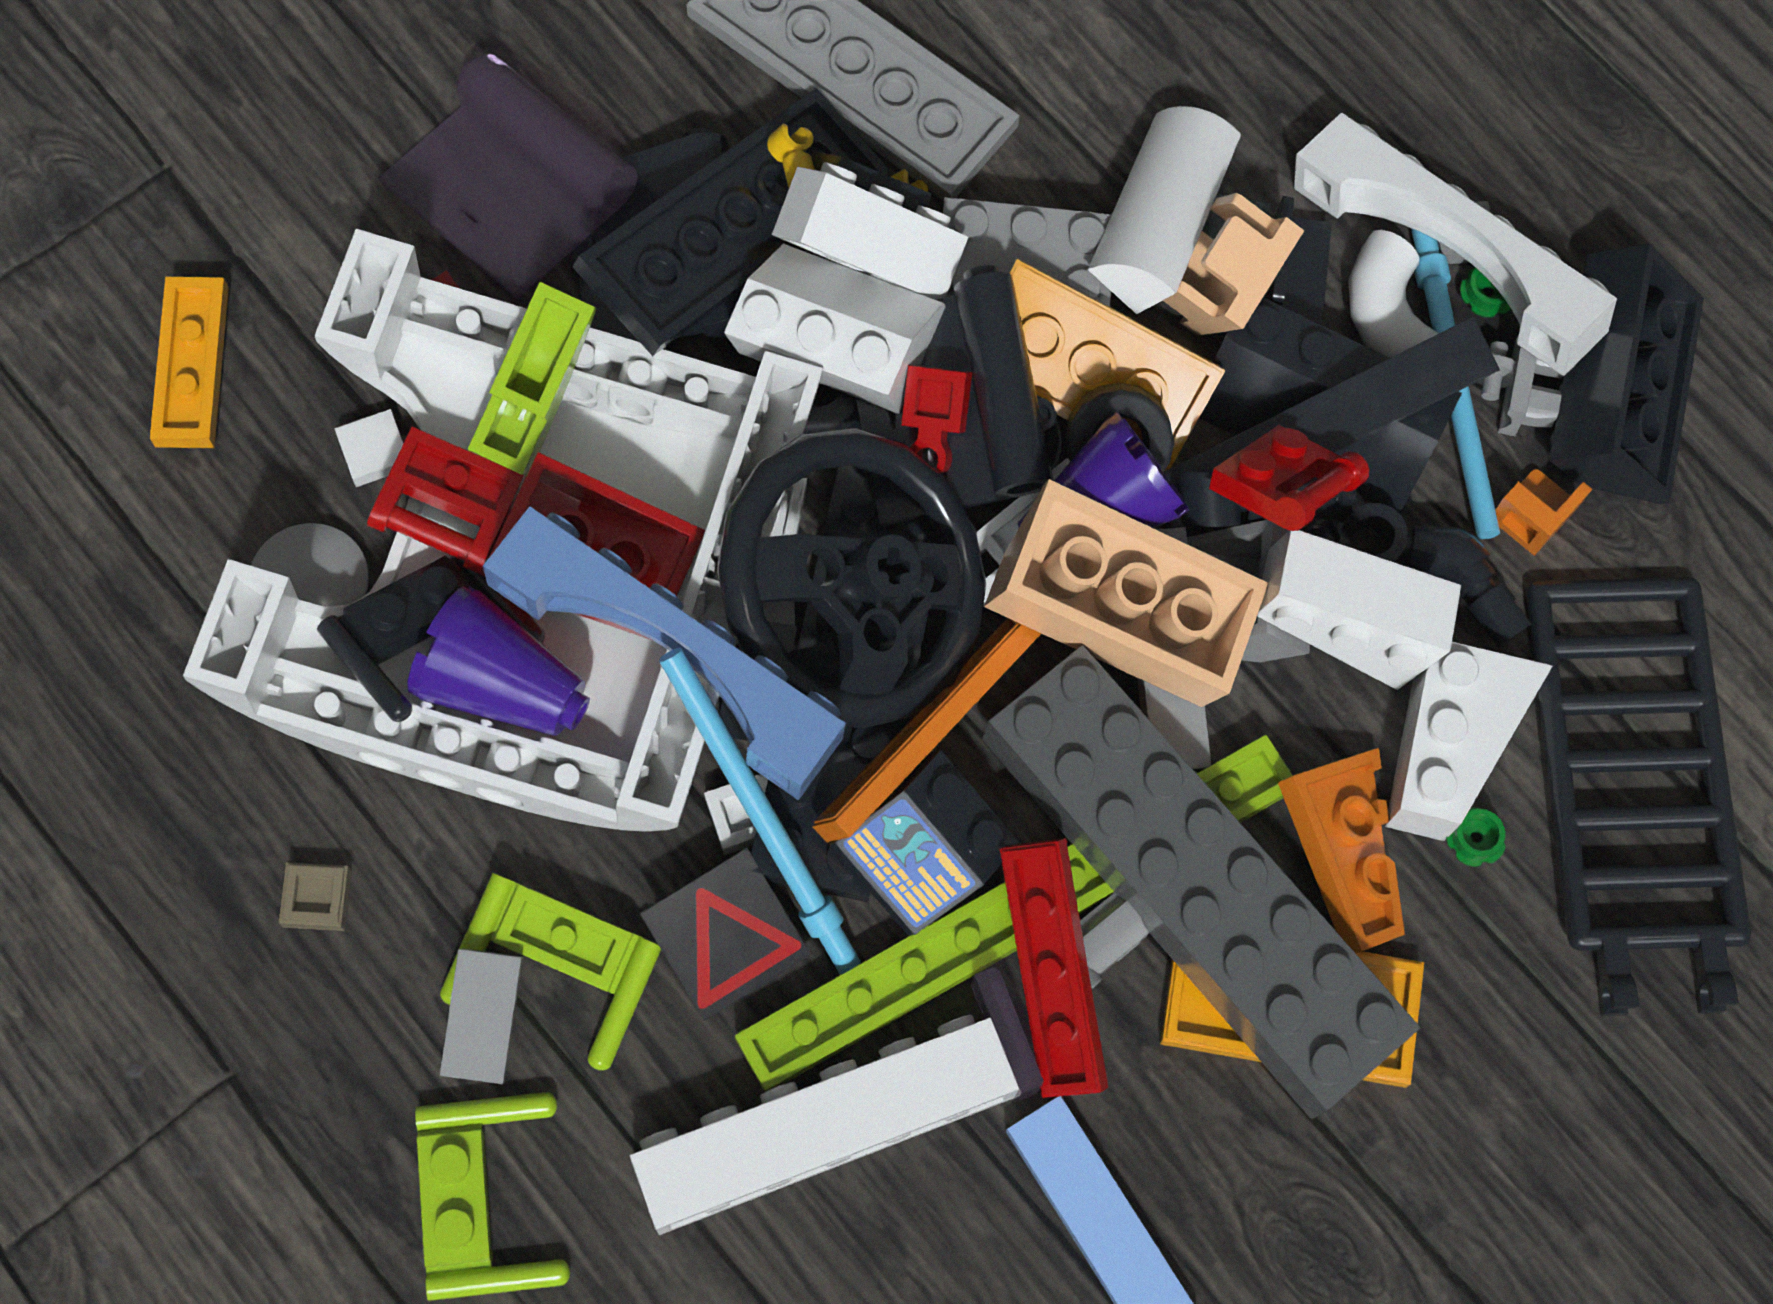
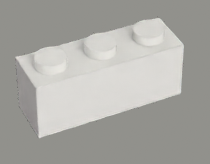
[772,162,968,300]

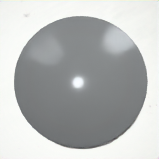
[251,523,369,607]

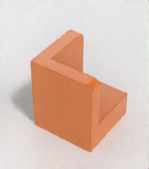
[1496,469,1593,556]

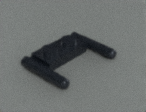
[317,555,545,722]

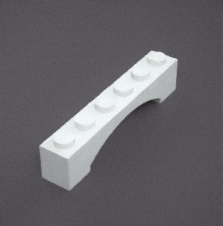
[1294,113,1617,376]

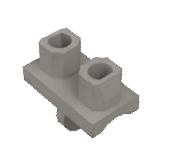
[1477,336,1562,436]

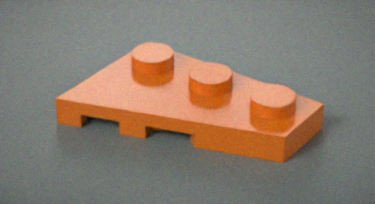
[1278,748,1405,954]

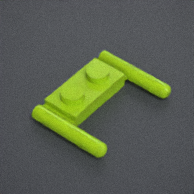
[440,873,661,1071]
[415,1092,570,1301]

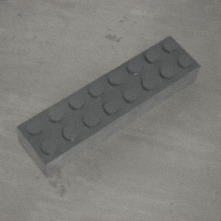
[982,645,1421,1119]

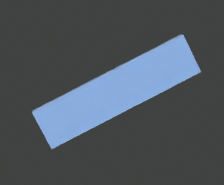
[1006,1096,1193,1304]

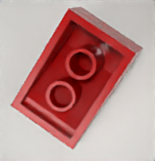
[480,452,706,641]

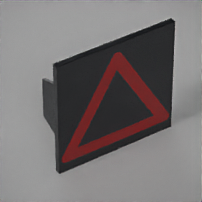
[639,848,811,1021]

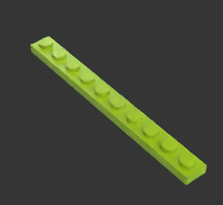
[734,735,1293,1092]

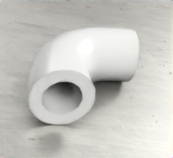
[1349,230,1439,358]

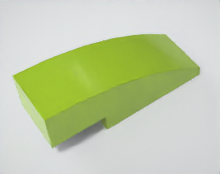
[467,282,596,476]

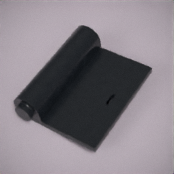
[856,265,1054,527]

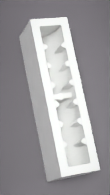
[1088,107,1241,314]

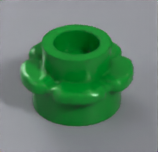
[1460,267,1511,318]
[1446,808,1506,867]

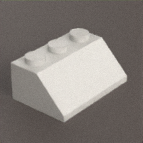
[724,244,945,414]

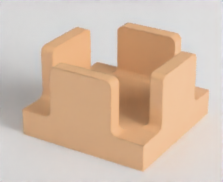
[1163,193,1304,336]

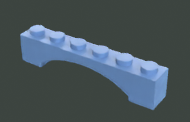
[483,507,846,800]

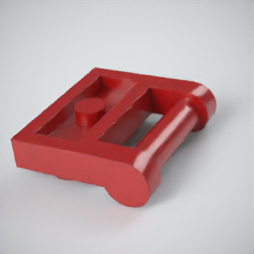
[1209,425,1369,531]
[366,427,524,574]

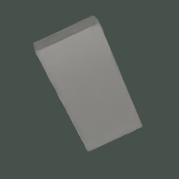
[440,948,523,1084]

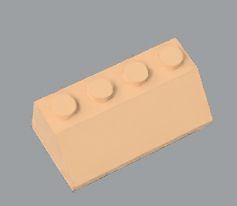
[984,479,1269,707]

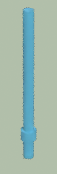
[1411,228,1500,539]
[659,648,861,975]

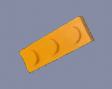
[150,277,229,448]

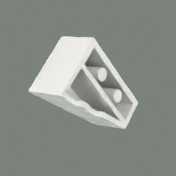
[1257,530,1461,690]
[1385,642,1552,841]

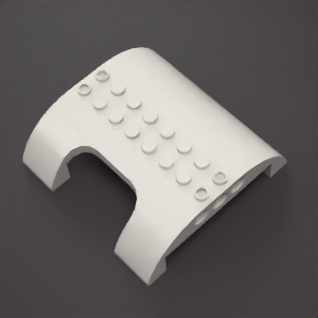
[183,229,823,831]

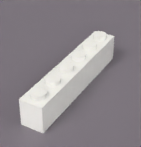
[630,1015,1019,1235]

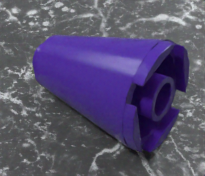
[1017,411,1190,529]
[407,586,590,736]

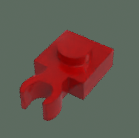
[901,365,972,474]

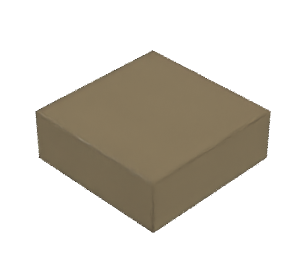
[279,862,352,931]

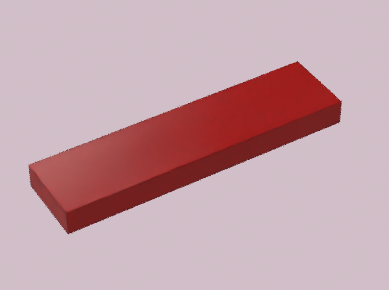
[1000,838,1109,1098]

